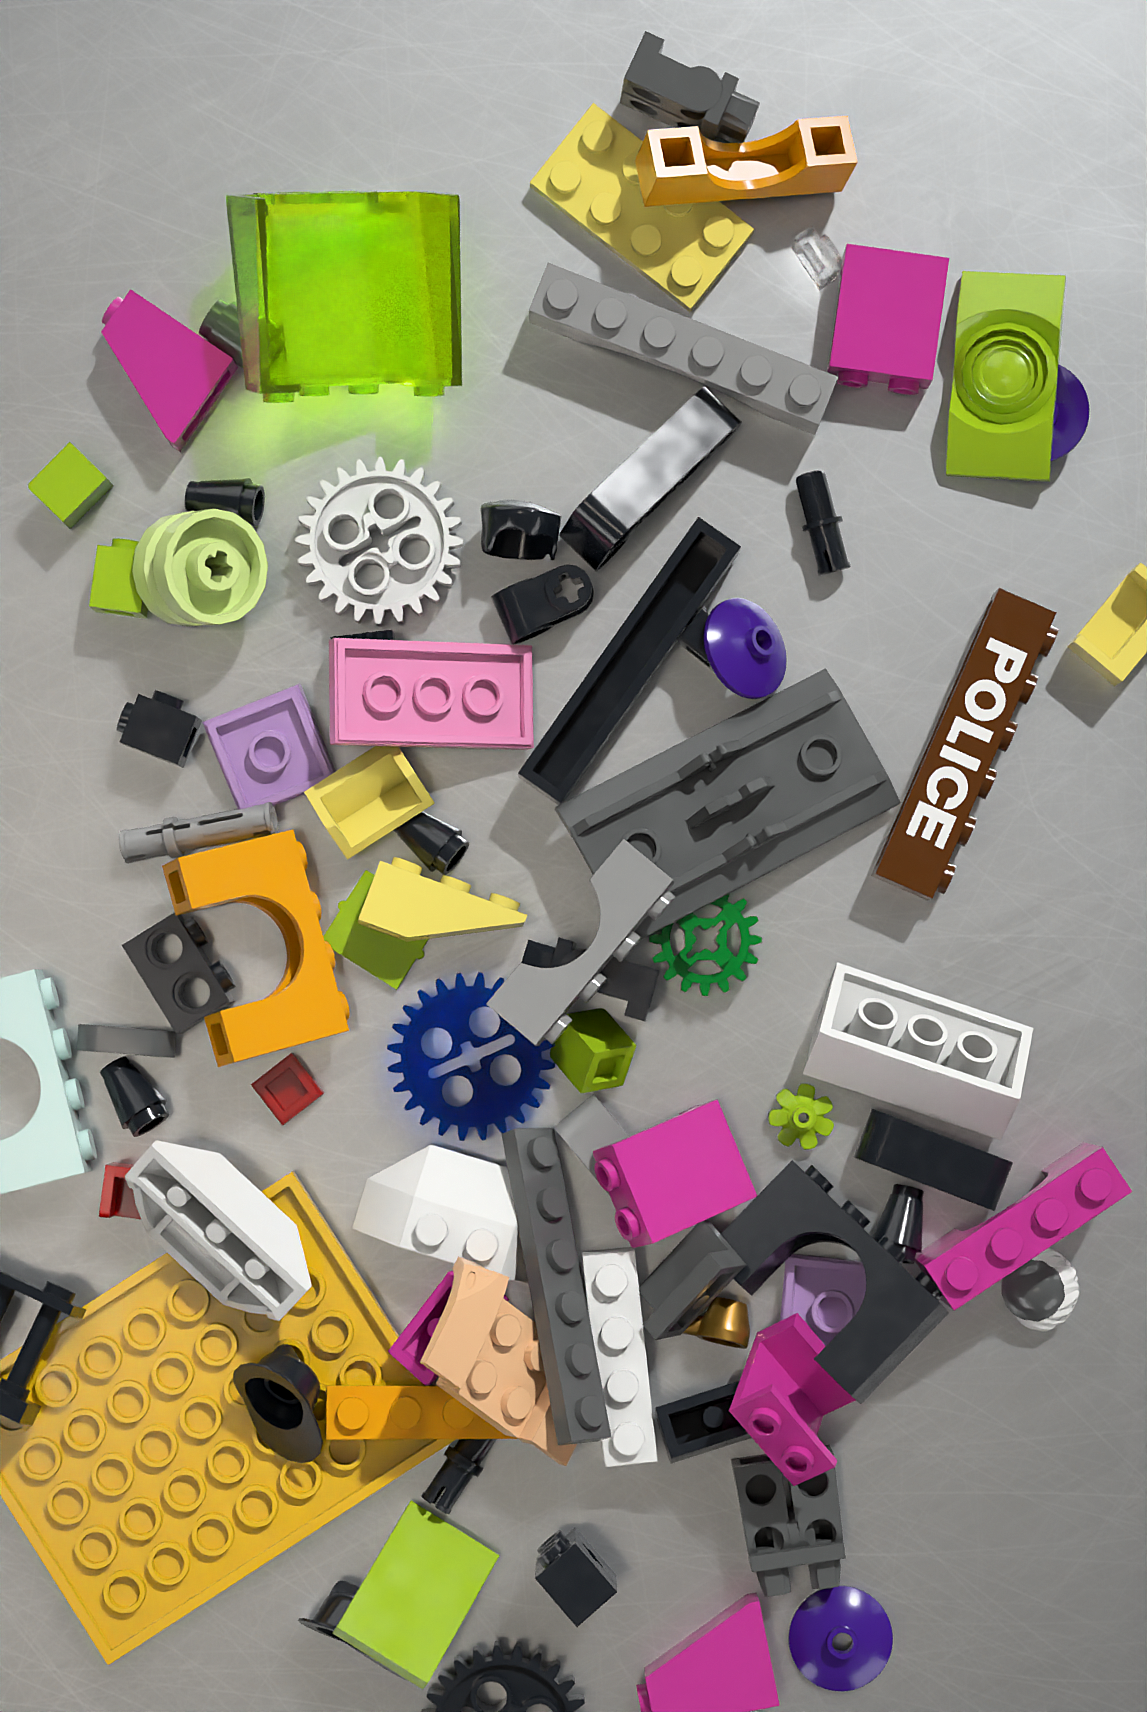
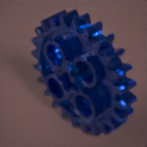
[387,972,556,1141]

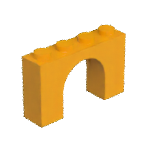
[162,829,350,1067]

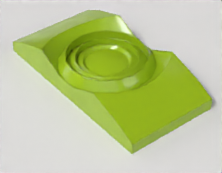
[946,271,1066,482]

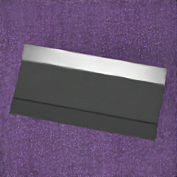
[555,668,901,941]

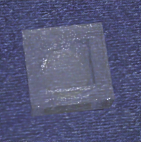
[792,226,841,291]

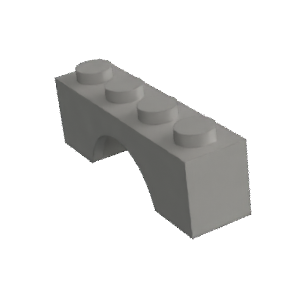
[486,839,675,1046]

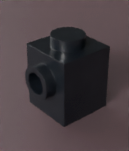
[116,690,202,768]

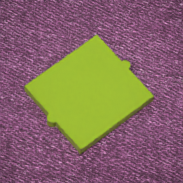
[323,870,429,990]

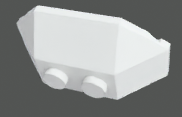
[125,1140,312,1321]
[352,1144,528,1283]

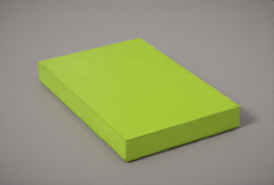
[333,1500,500,1690]

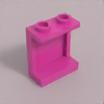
[827,244,949,395]
[593,1099,757,1248]

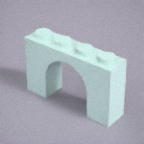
[0,969,97,1194]

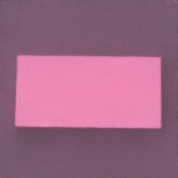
[329,638,534,750]

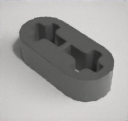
[76,1024,177,1058]

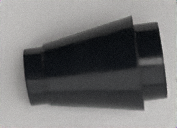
[185,478,265,526]
[393,811,469,875]
[100,1056,169,1137]
[872,1184,924,1264]

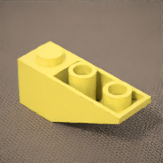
[358,857,527,942]

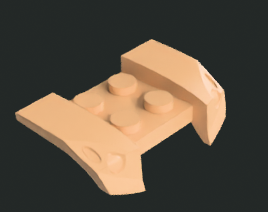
[420,1256,577,1466]

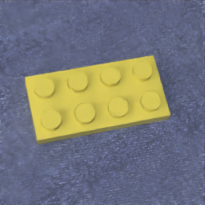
[530,103,754,313]

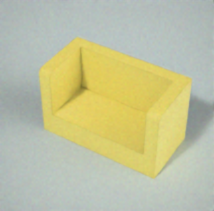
[1067,563,1147,686]
[304,746,435,860]

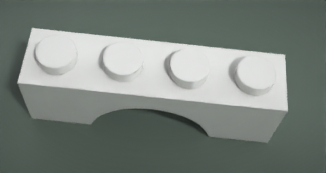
[582,1247,658,1467]

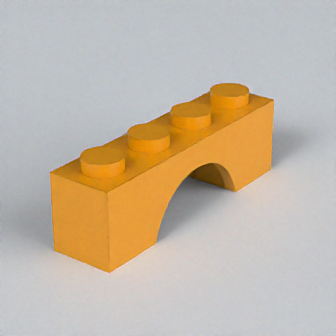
[635,116,858,207]

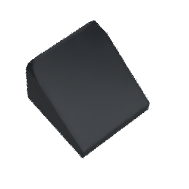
[679,607,714,672]

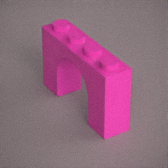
[915,1142,1132,1311]

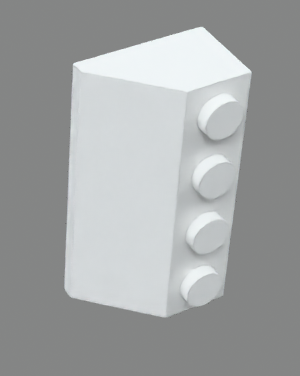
[802,962,1034,1140]

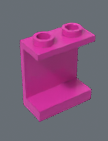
[729,1313,856,1486]

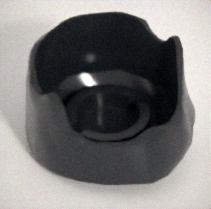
[480,500,562,560]

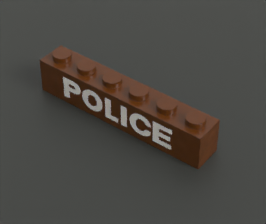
[871,588,1059,901]

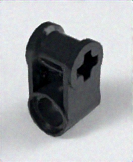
[491,564,594,645]

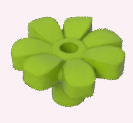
[768,1083,834,1150]

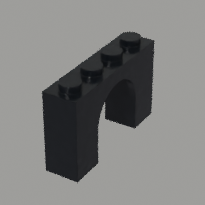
[721,1160,949,1404]

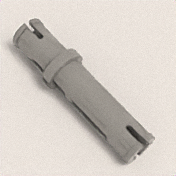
[119,802,278,863]

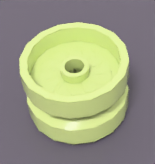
[132,509,268,627]

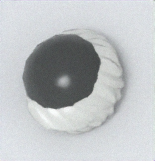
[1001,1248,1080,1331]

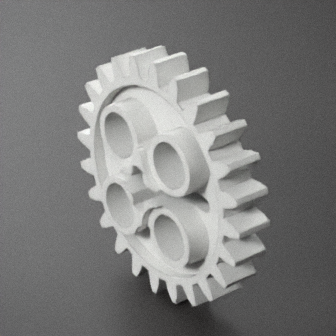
[295,457,464,626]

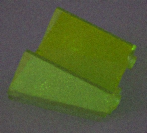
[226,190,462,403]

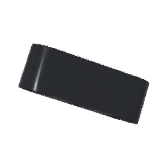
[854,1109,1013,1211]

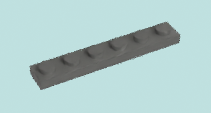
[501,1128,611,1445]

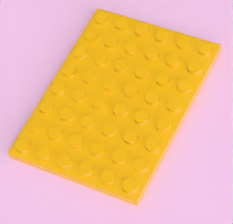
[0,1171,456,1665]

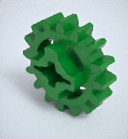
[649,893,762,996]

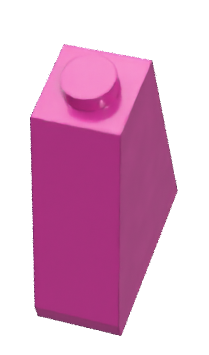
[101,289,238,452]
[636,1592,780,1712]

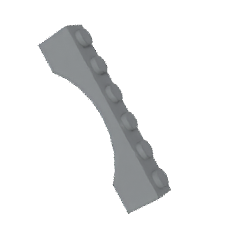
[529,263,838,435]

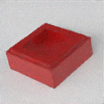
[251,1052,324,1126]

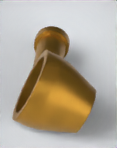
[683,1297,750,1349]

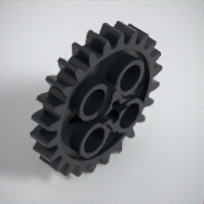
[421,1641,585,1712]

